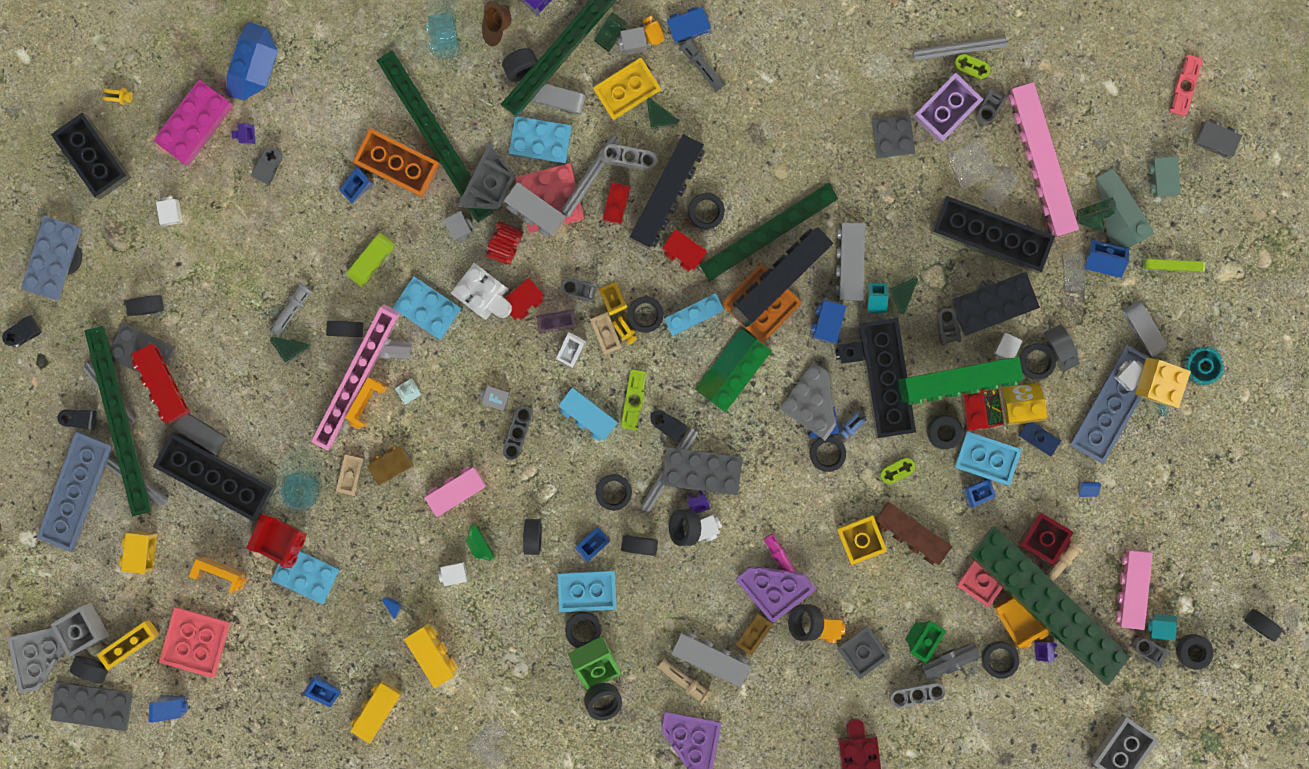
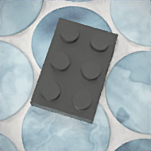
[110,323,176,373]

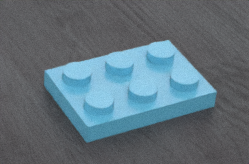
[509,117,572,164]
[393,276,462,340]
[954,431,1022,486]
[271,551,340,604]
[557,571,617,612]

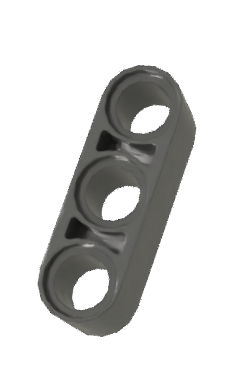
[503,406,533,460]
[170,414,227,454]

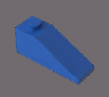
[148,695,188,723]

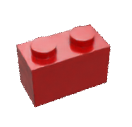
[602,182,631,226]
[505,278,545,321]

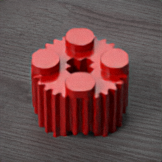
[485,221,524,265]

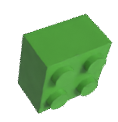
[568,637,622,691]

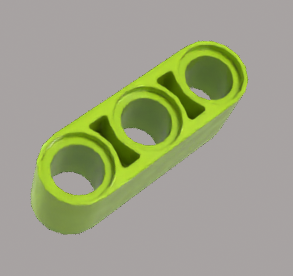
[346,232,396,287]

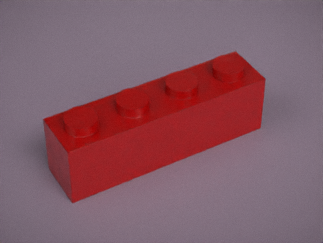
[131,344,191,424]

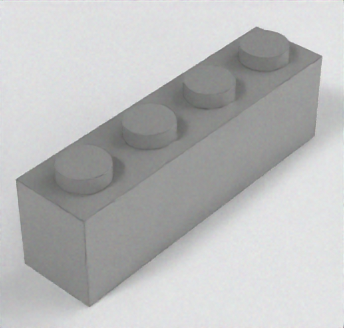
[835,223,865,301]
[671,631,751,687]

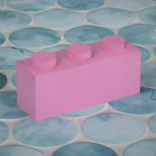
[425,466,487,517]

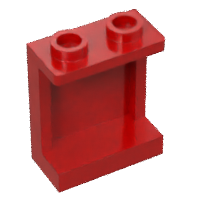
[246,513,307,569]

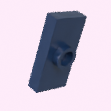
[1018,422,1061,457]

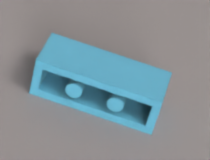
[664,293,724,337]
[558,388,618,441]

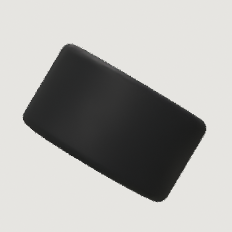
[502,48,538,82]
[927,415,963,450]
[1176,634,1214,670]

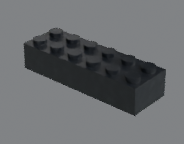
[629,134,705,250]
[931,196,1055,274]
[730,227,834,328]
[858,318,916,438]
[153,433,276,522]

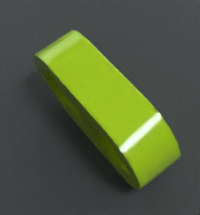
[954,54,990,80]
[880,458,915,484]

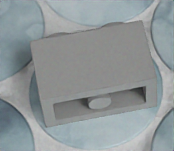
[618,27,647,56]

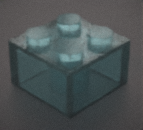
[425,12,461,60]

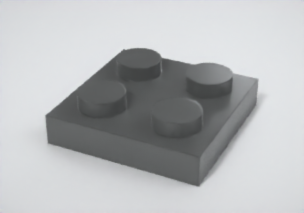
[872,115,915,159]
[837,626,890,680]

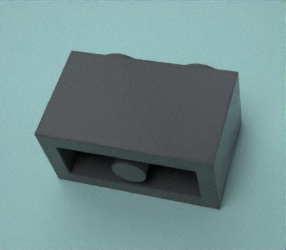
[1193,119,1242,159]

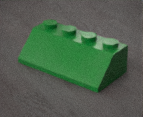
[695,329,772,413]

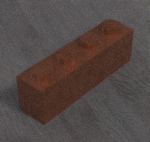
[875,501,953,565]

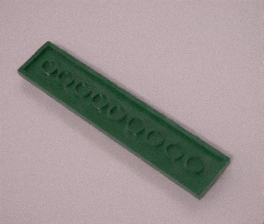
[969,526,1131,685]

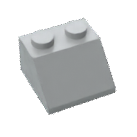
[51,603,109,658]

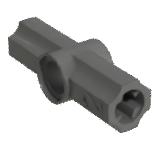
[921,642,981,681]

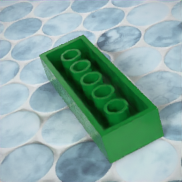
[898,357,1024,405]

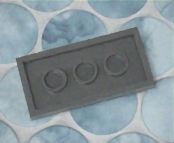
[661,447,743,495]
[50,682,133,731]

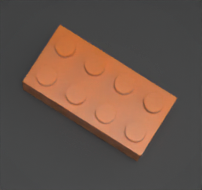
[353,128,441,199]

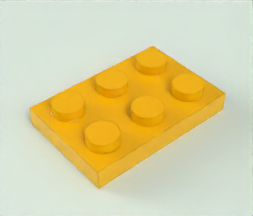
[593,58,662,121]

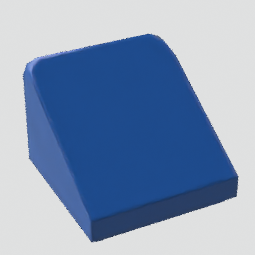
[1078,482,1101,497]
[382,596,403,619]

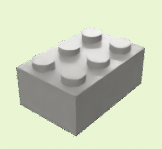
[504,182,567,238]
[1090,714,1159,769]

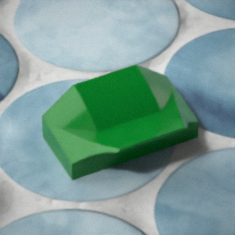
[465,524,495,561]
[905,620,946,664]

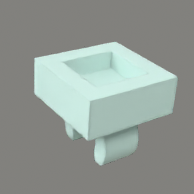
[395,378,422,405]

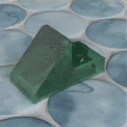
[594,12,628,52]
[1076,197,1116,231]

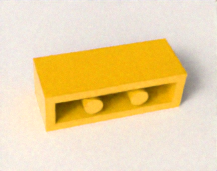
[97,619,160,670]
[350,680,403,744]

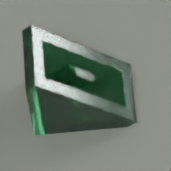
[647,98,680,130]
[888,278,918,315]
[270,336,311,363]

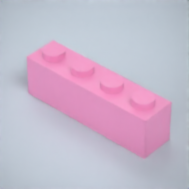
[1115,549,1153,630]

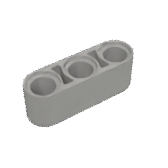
[531,84,586,114]
[599,144,657,170]
[1122,301,1168,358]
[889,681,946,708]

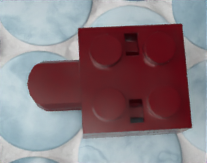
[837,718,881,769]

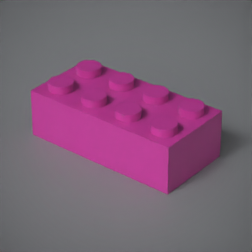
[153,80,234,166]

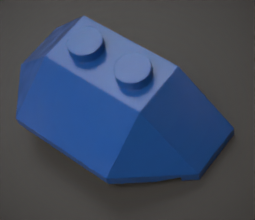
[225,22,278,101]

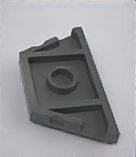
[457,142,516,209]

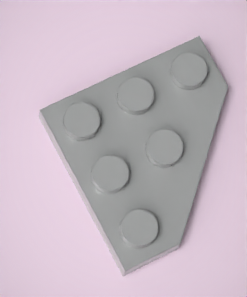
[780,362,836,440]
[7,628,65,694]

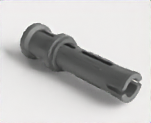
[678,38,726,92]

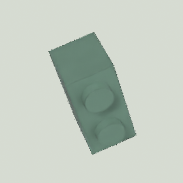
[1148,156,1181,198]

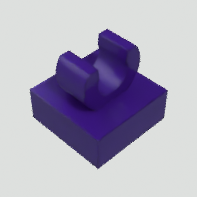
[231,123,256,145]
[687,490,710,514]
[1035,641,1058,662]

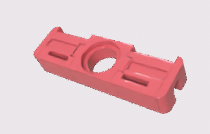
[1169,55,1203,117]

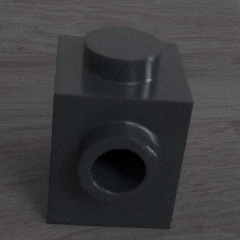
[835,341,864,364]

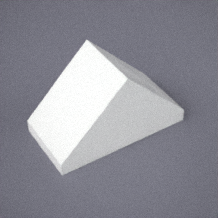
[556,332,586,368]

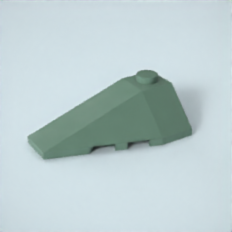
[1096,168,1155,248]

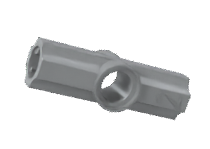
[352,338,412,359]

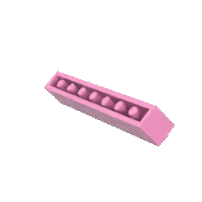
[1008,82,1079,237]
[311,304,401,451]

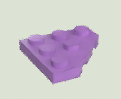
[736,566,817,624]
[661,711,721,769]

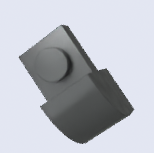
[1044,324,1080,372]

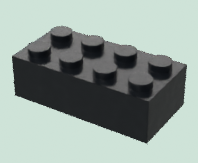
[51,113,132,200]
[951,272,1040,336]

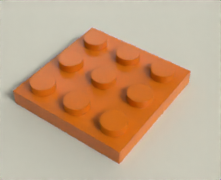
[722,263,802,344]

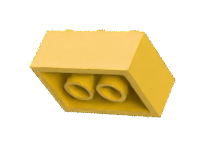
[404,623,458,689]

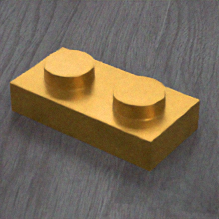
[736,613,773,656]

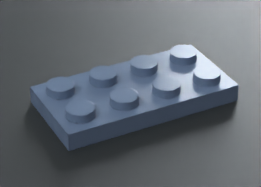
[21,216,82,301]

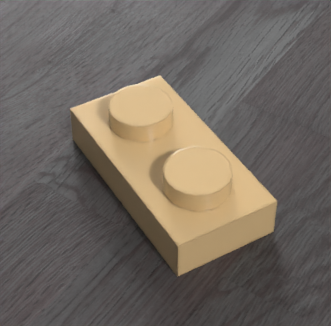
[590,312,622,355]
[336,454,364,496]

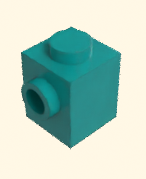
[867,283,889,313]
[1148,613,1178,641]

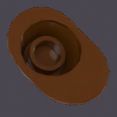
[482,1,512,47]

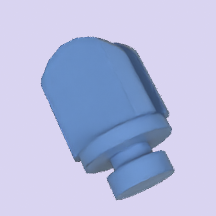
[839,412,867,439]

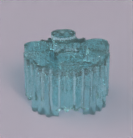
[279,472,321,511]

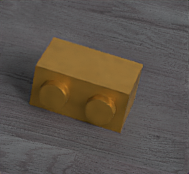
[367,445,413,486]

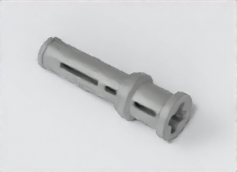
[269,282,314,337]

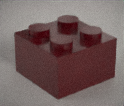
[1018,511,1074,565]

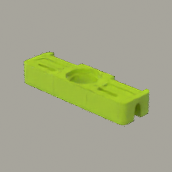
[1143,259,1205,272]
[621,370,647,430]

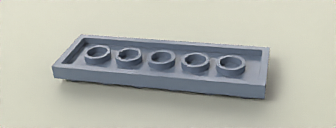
[1069,345,1149,464]
[37,431,113,552]

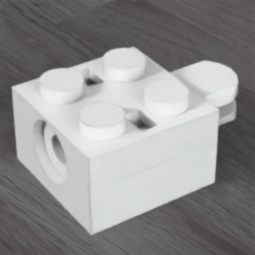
[451,263,512,320]

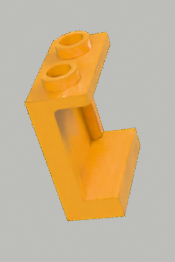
[345,377,389,429]
[189,556,247,594]
[993,596,1050,649]

